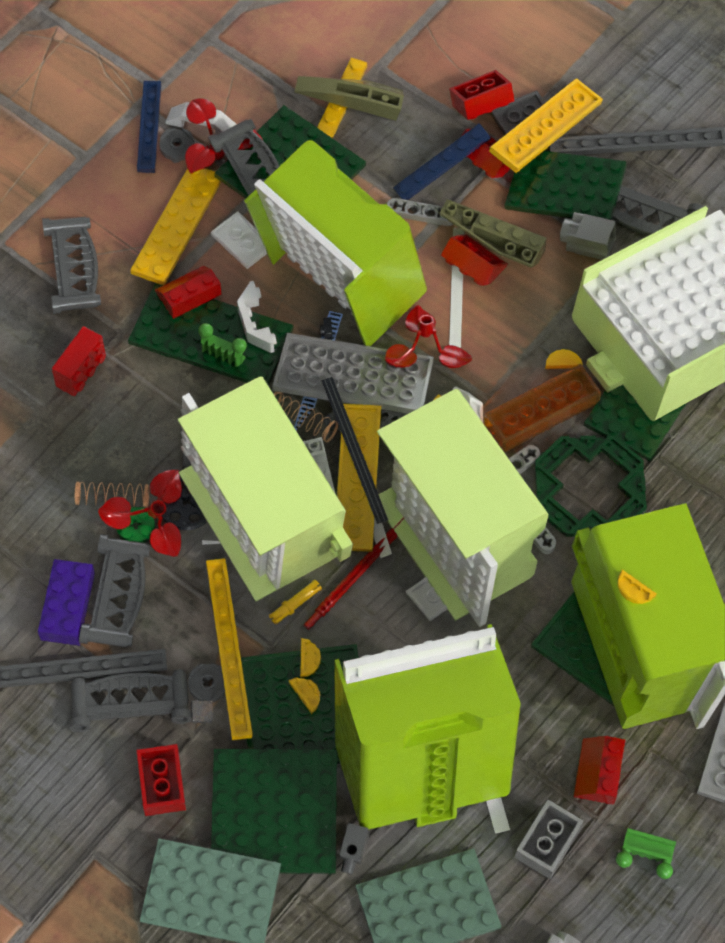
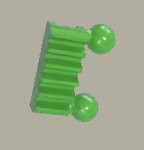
[198,323,247,367]
[616,828,676,879]

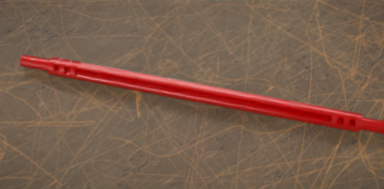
[303,517,404,630]

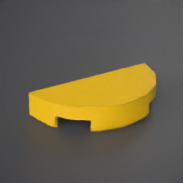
[545,349,583,369]
[618,570,657,604]
[300,638,321,678]
[289,677,320,714]

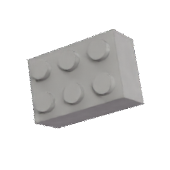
[515,800,584,879]

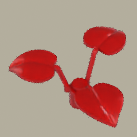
[185,98,262,174]
[385,305,472,368]
[98,470,182,557]

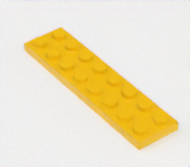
[489,78,603,173]
[130,168,221,285]
[337,404,381,552]

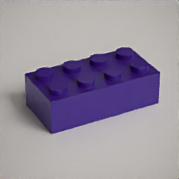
[38,559,95,646]

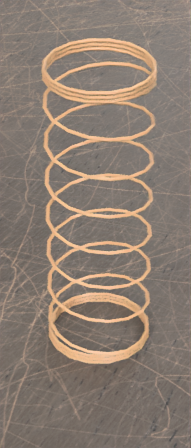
[274,392,338,442]
[75,482,149,508]

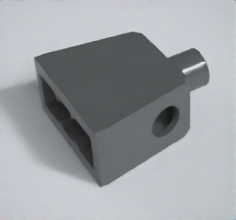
[339,823,370,875]

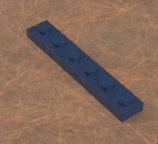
[137,81,162,173]
[393,123,491,200]

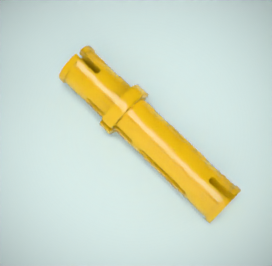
[269,580,322,625]

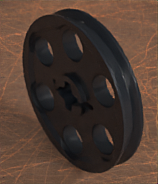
[162,476,207,531]

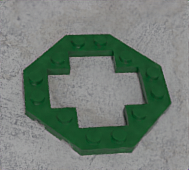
[535,436,647,537]

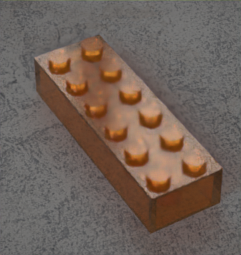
[483,364,601,453]

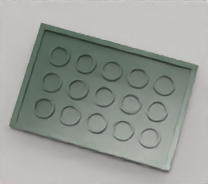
[140,838,281,943]
[355,849,502,943]

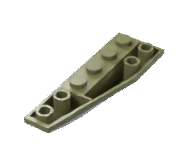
[294,76,404,121]
[439,199,547,268]

